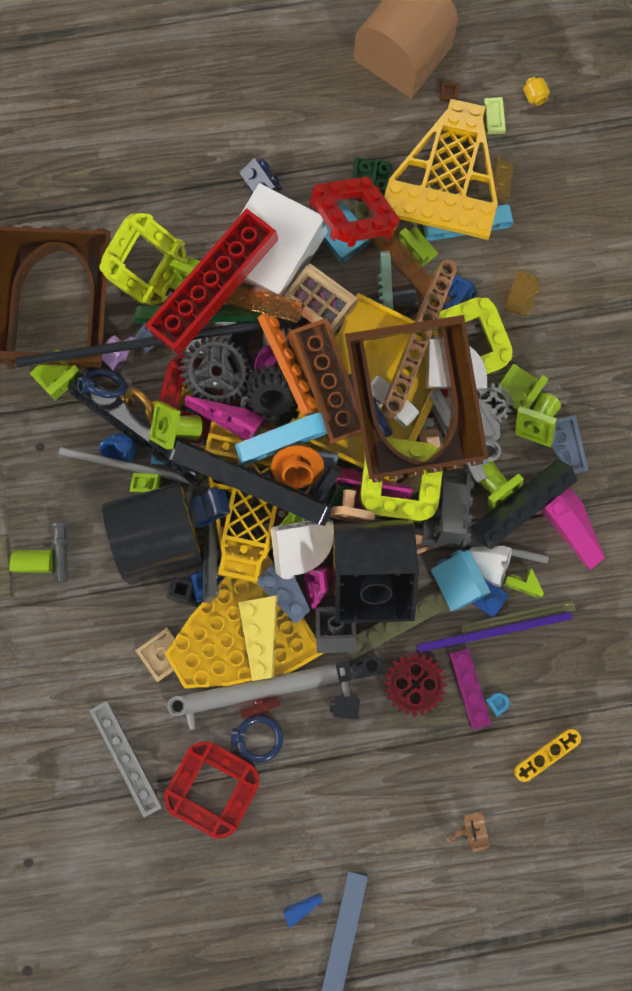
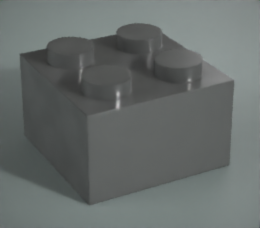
[316,607,357,653]

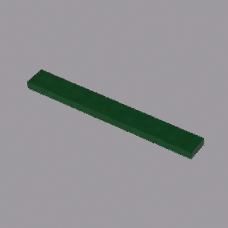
[134,303,288,323]

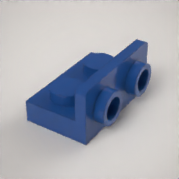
[435,276,477,311]

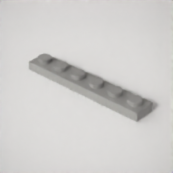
[89,701,162,818]

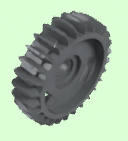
[179,336,251,405]

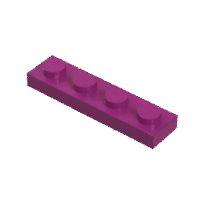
[449,648,492,730]

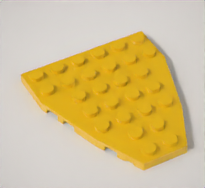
[165,554,323,689]

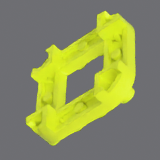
[100,213,188,305]
[434,297,512,374]
[359,437,443,521]

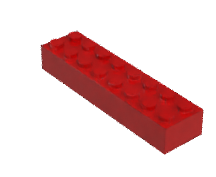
[145,208,279,356]

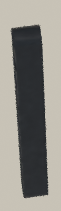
[68,374,208,487]
[167,438,333,526]

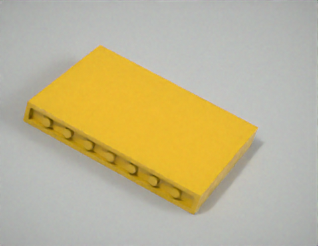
[290,293,438,482]

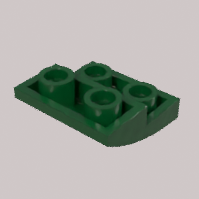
[351,157,393,196]

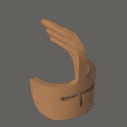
[445,812,490,852]

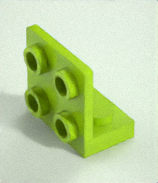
[30,349,82,400]
[497,364,548,410]

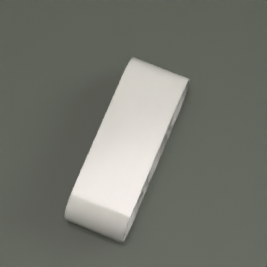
[371,376,419,428]

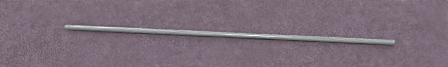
[59,447,549,564]

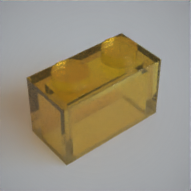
[504,270,540,317]

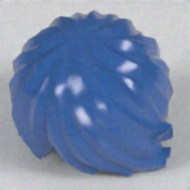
[99,433,137,463]

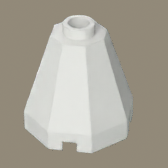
[466,546,512,588]

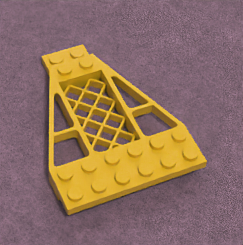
[384,99,498,240]
[205,421,323,583]

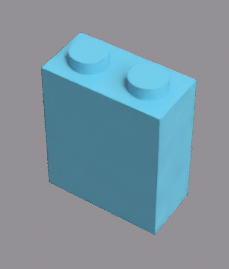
[322,204,371,265]
[431,550,491,611]

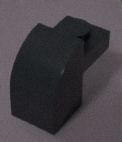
[166,577,203,608]

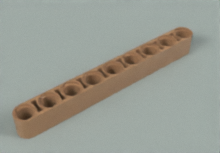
[381,259,457,418]

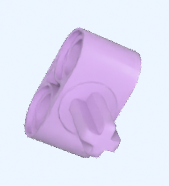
[102,335,136,371]

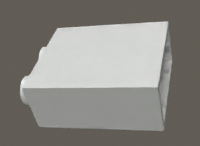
[236,183,328,304]

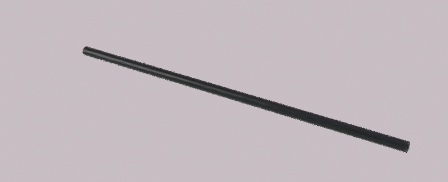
[16,302,379,367]

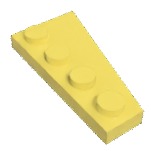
[238,595,278,681]

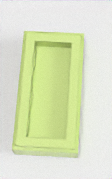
[484,97,506,135]

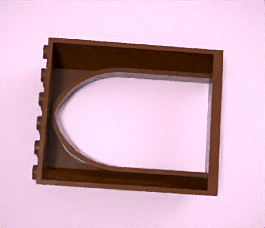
[0,225,111,371]
[345,315,488,483]

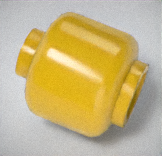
[523,77,550,106]

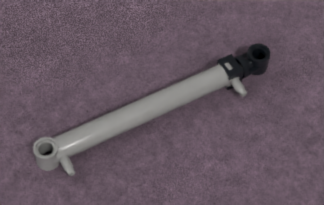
[167,656,382,730]

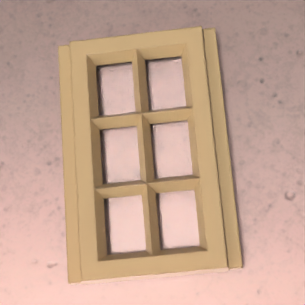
[281,264,359,334]

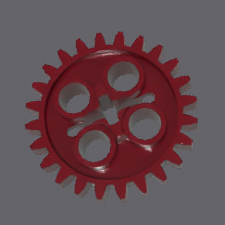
[383,652,447,717]

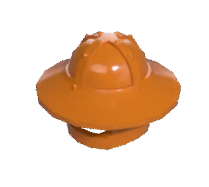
[271,445,324,489]

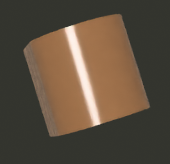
[354,0,458,99]

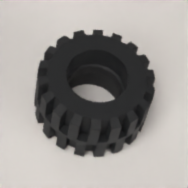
[247,365,296,418]

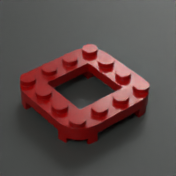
[309,177,400,247]
[158,354,238,439]
[164,741,259,839]

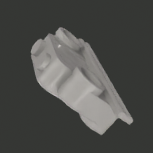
[429,389,501,482]

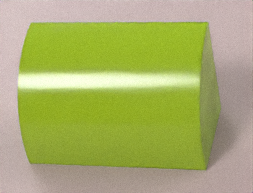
[9,550,53,573]

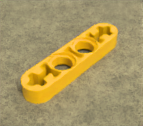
[514,729,581,782]

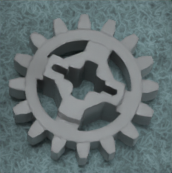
[477,383,514,424]

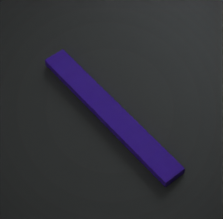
[416,612,572,653]

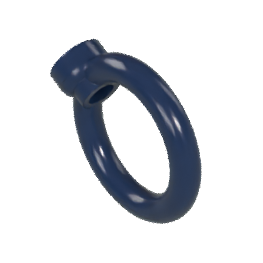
[77,369,128,398]
[231,715,283,763]

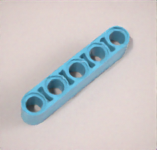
[423,205,514,241]
[235,413,328,465]

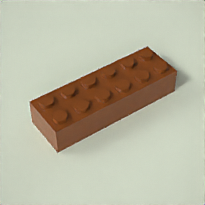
[287,318,361,445]

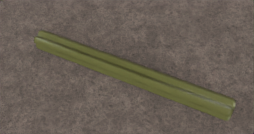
[462,601,575,634]

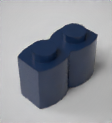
[187,488,231,527]

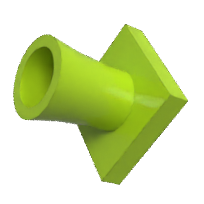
[515,393,561,448]
[149,401,202,450]
[472,461,524,511]

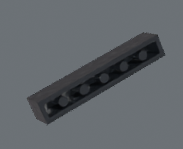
[471,459,578,549]

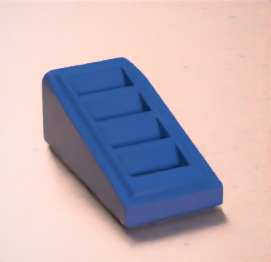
[283,893,323,928]

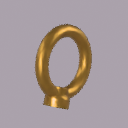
[118,387,155,424]

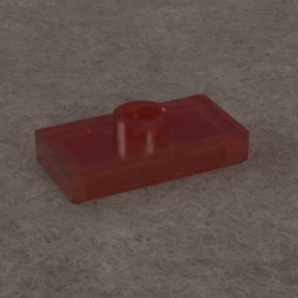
[240,698,280,718]

